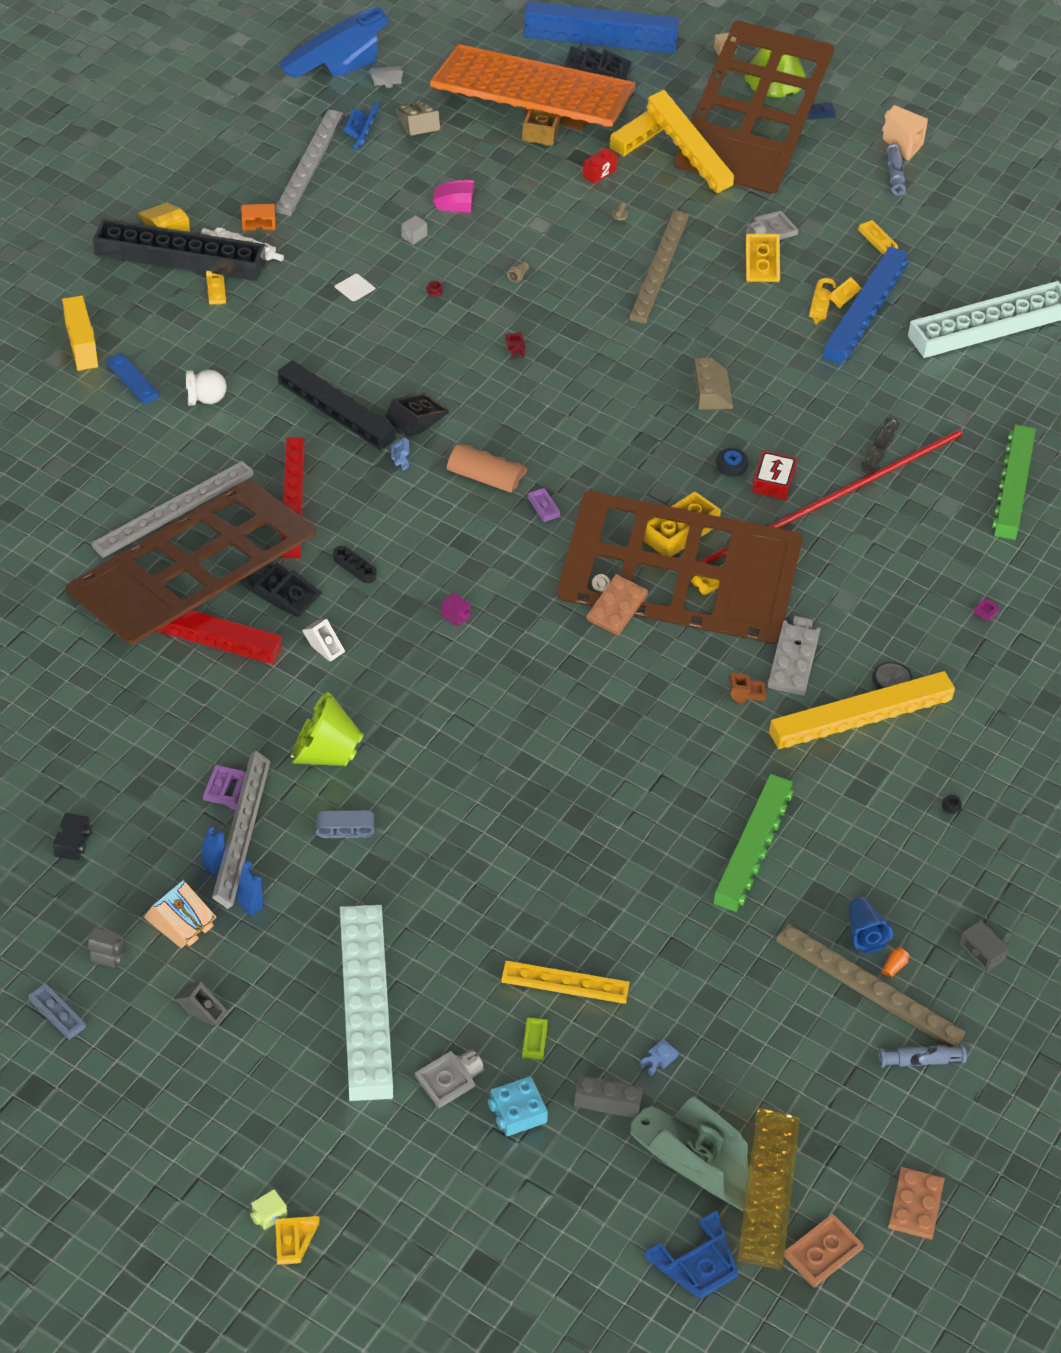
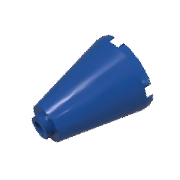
[849,897,893,953]

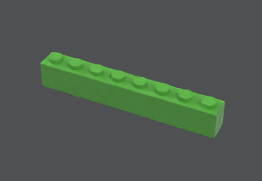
[992,424,1036,540]
[714,774,794,912]

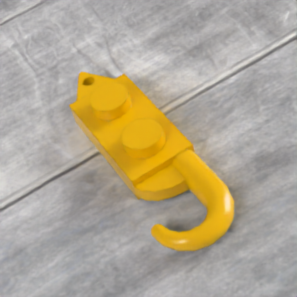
[809,278,836,324]

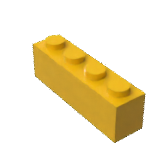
[610,111,664,156]

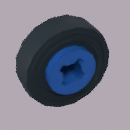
[716,448,748,476]

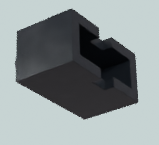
[53,813,92,861]

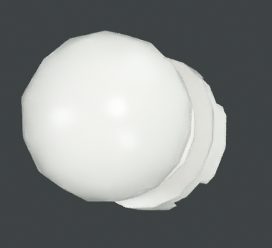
[186,369,227,406]

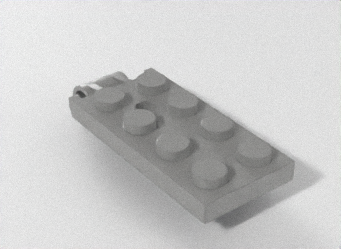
[767,616,821,696]

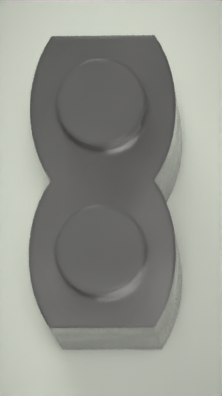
[88,928,125,969]

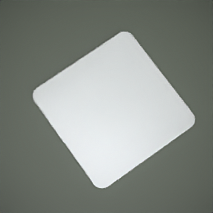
[335,274,375,301]

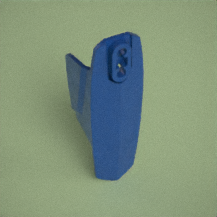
[280,7,388,78]

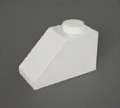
[302,619,345,661]

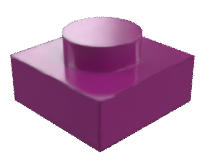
[973,598,1000,622]

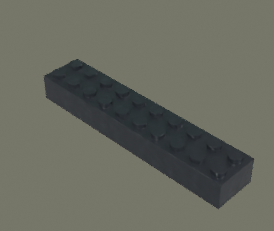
[93,219,266,281]

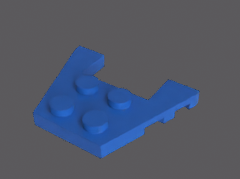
[644,1211,738,1299]

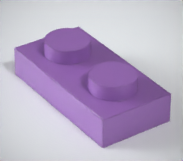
[528,488,560,522]

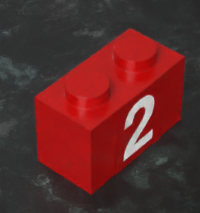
[583,147,617,184]

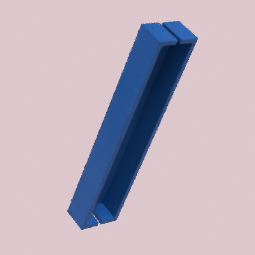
[524,1,679,54]

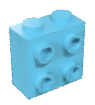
[488,1076,548,1137]

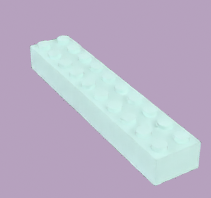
[908,281,1061,358]
[340,905,393,1101]

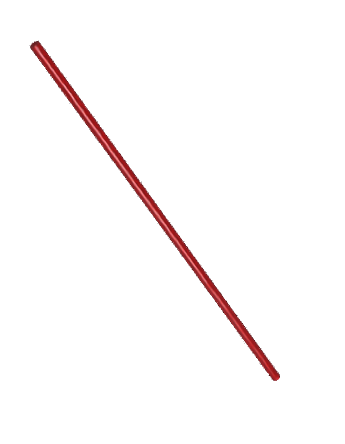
[697,429,963,564]

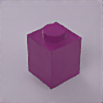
[441,593,471,626]

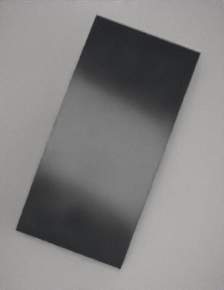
[564,46,632,80]
[239,562,322,617]

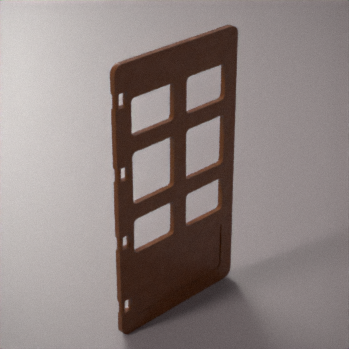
[674,21,834,194]
[65,480,317,644]
[557,491,803,644]

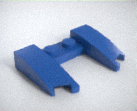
[201,826,263,917]

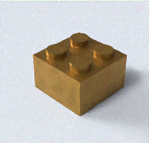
[522,108,560,146]

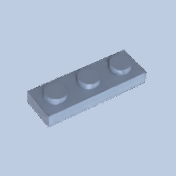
[28,983,86,1040]

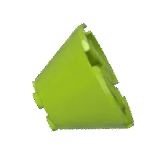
[744,48,806,97]
[290,692,364,767]

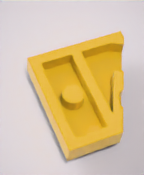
[275,1216,319,1265]

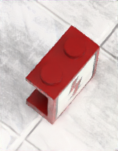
[752,451,798,500]

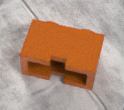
[241,204,276,231]

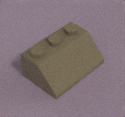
[693,358,733,410]

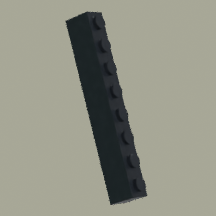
[278,360,395,451]

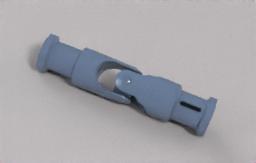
[886,143,906,196]
[878,1044,967,1068]

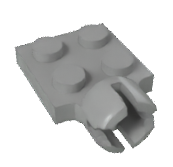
[746,211,798,240]
[415,1049,484,1109]

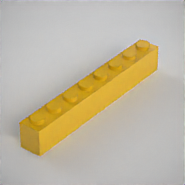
[647,90,734,193]

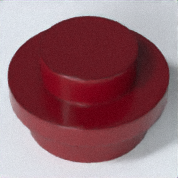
[426,281,443,296]

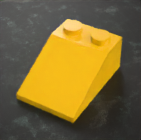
[137,202,190,232]
[745,234,780,282]

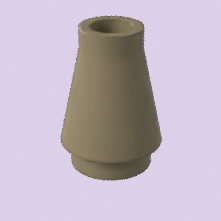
[507,262,529,282]

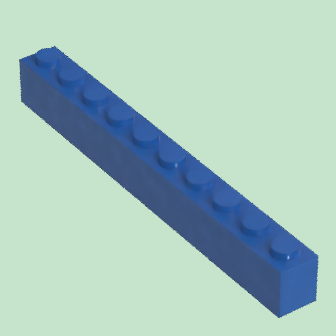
[823,246,909,365]

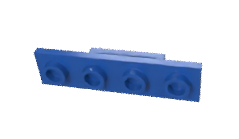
[343,100,379,150]

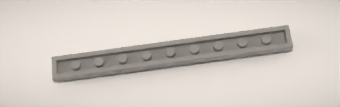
[275,109,343,216]
[92,461,253,558]
[212,750,271,909]

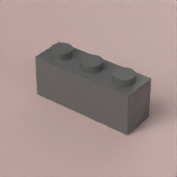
[574,1075,643,1118]

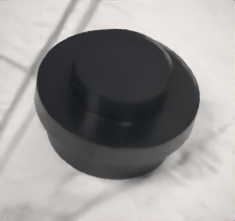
[942,795,962,814]

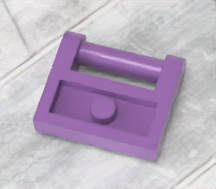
[203,765,246,809]

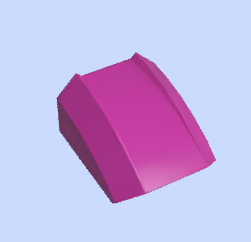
[433,180,474,213]

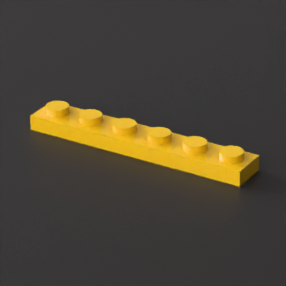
[502,961,630,1004]

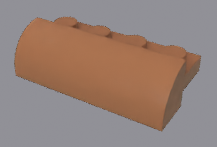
[447,444,527,493]

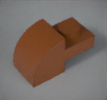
[728,672,767,704]

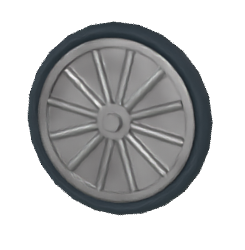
[873,662,913,689]

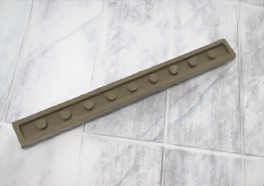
[630,210,689,324]
[776,924,965,1047]

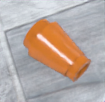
[881,947,910,978]

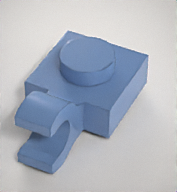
[391,437,409,470]

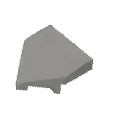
[370,66,403,88]

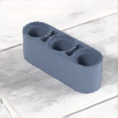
[316,810,374,838]

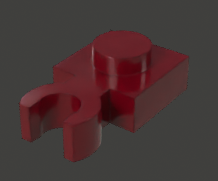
[505,333,525,359]

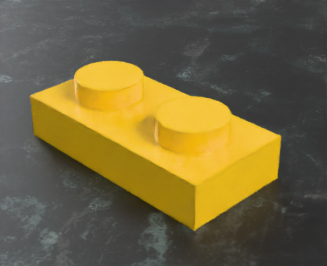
[828,277,862,309]

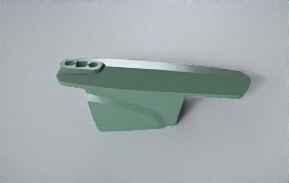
[630,1096,785,1222]

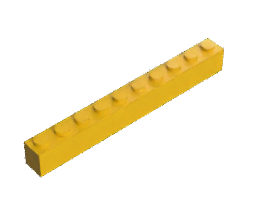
[769,671,955,749]

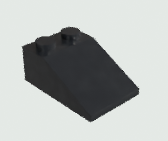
[385,392,449,436]

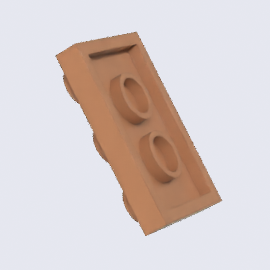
[586,574,648,636]
[888,1167,945,1240]
[783,1214,864,1288]

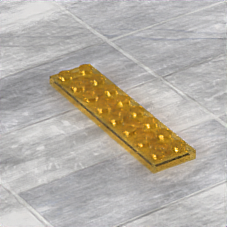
[737,1108,800,1270]

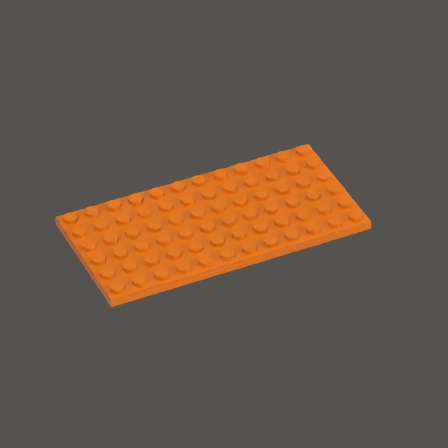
[430,44,636,127]

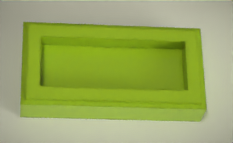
[522,1017,548,1060]

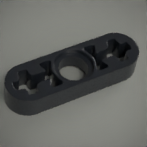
[333,546,376,583]

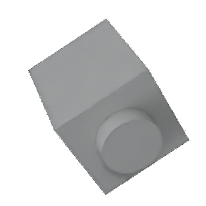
[401,215,427,245]

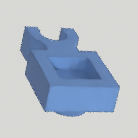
[639,1039,679,1076]

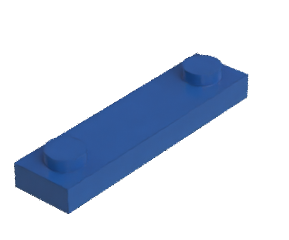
[106,353,159,404]

